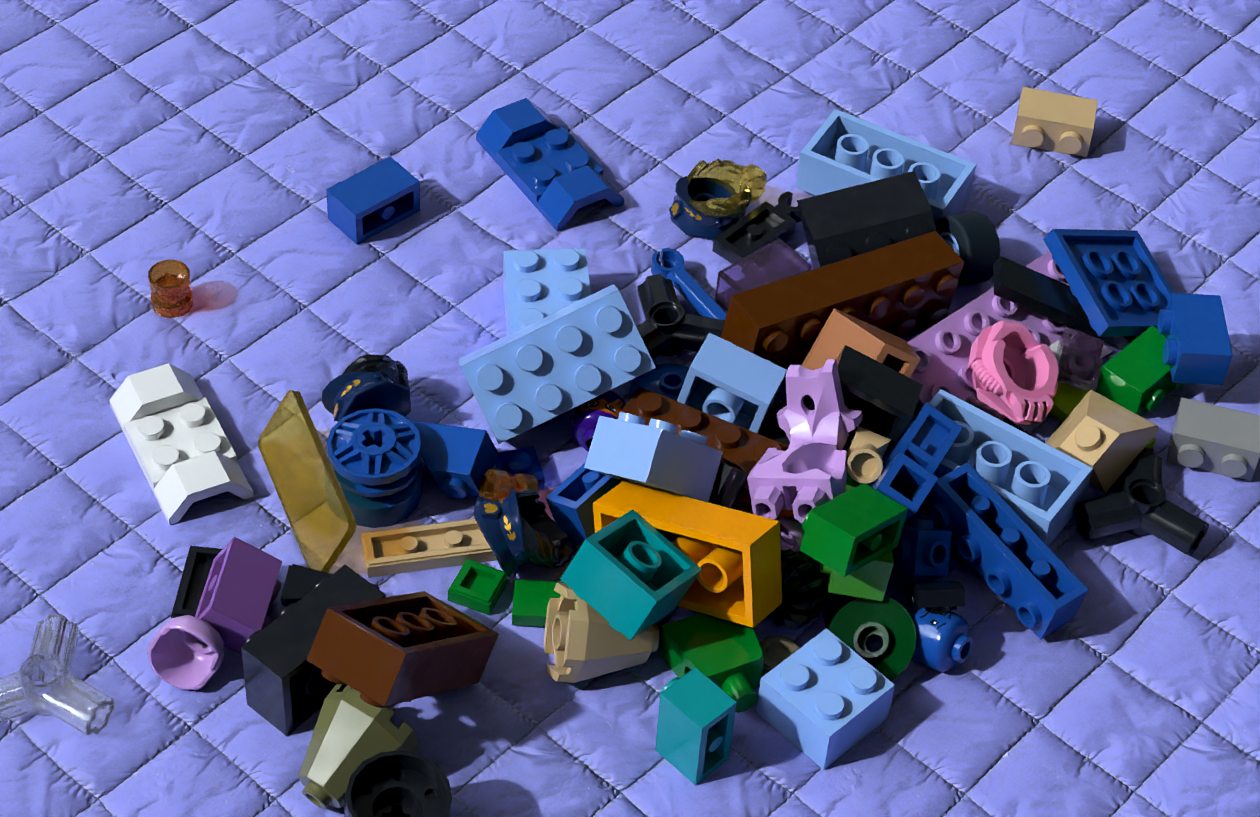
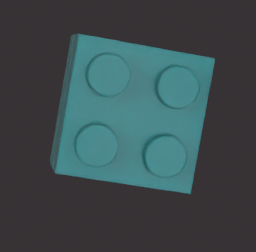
[560,509,702,641]

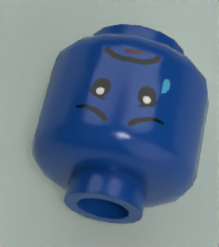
[910,608,973,672]

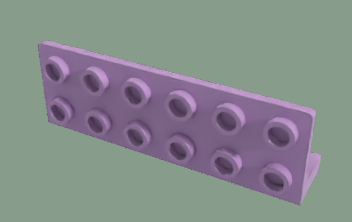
[907,251,1076,409]

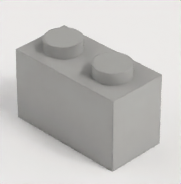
[1166,397,1260,482]

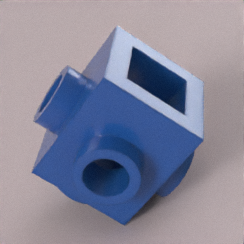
[892,517,952,582]

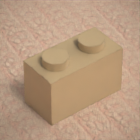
[1011,87,1098,158]

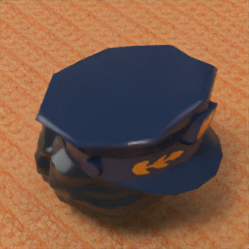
[322,354,411,422]
[473,488,576,580]

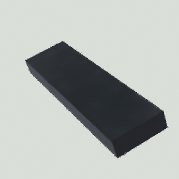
[993,256,1138,349]

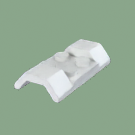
[110,363,254,525]

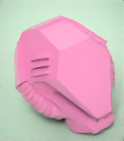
[968,321,1059,425]

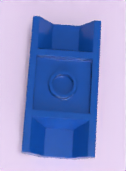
[476,98,624,231]

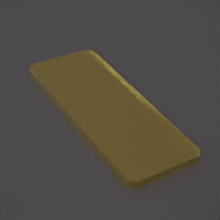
[258,390,356,573]

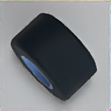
[935,211,1000,286]

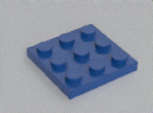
[1043,229,1174,337]

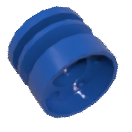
[327,408,422,528]

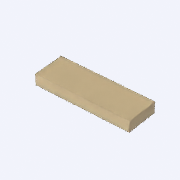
[361,518,497,578]

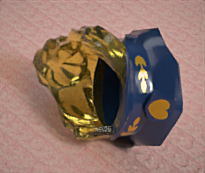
[669,159,767,240]

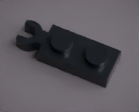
[712,192,802,271]

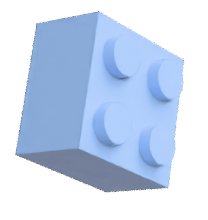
[677,333,787,434]
[584,412,723,502]
[756,628,895,770]

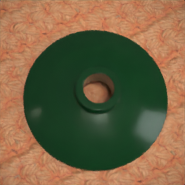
[828,596,917,681]

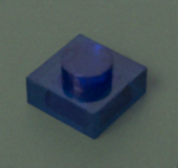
[493,446,545,497]

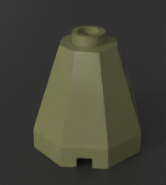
[298,684,420,809]

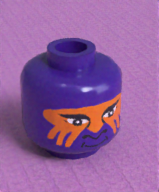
[571,390,627,452]

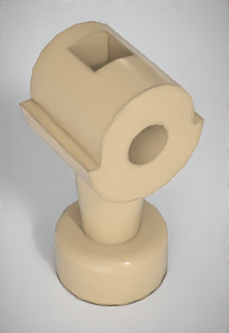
[846,426,891,484]

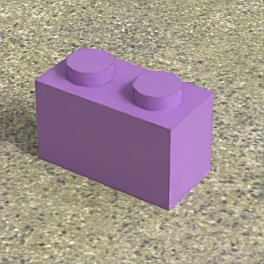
[195,537,282,654]

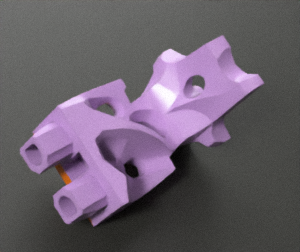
[747,359,863,524]

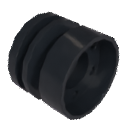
[344,750,452,817]

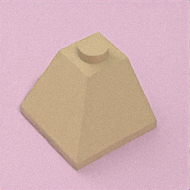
[1045,390,1159,493]

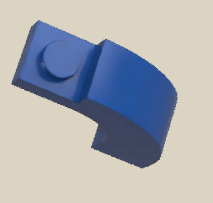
[870,402,963,522]

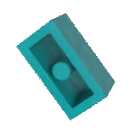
[655,667,737,786]

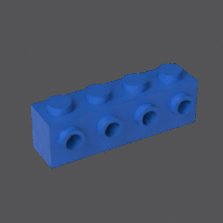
[922,462,1088,640]

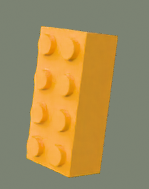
[593,481,782,628]

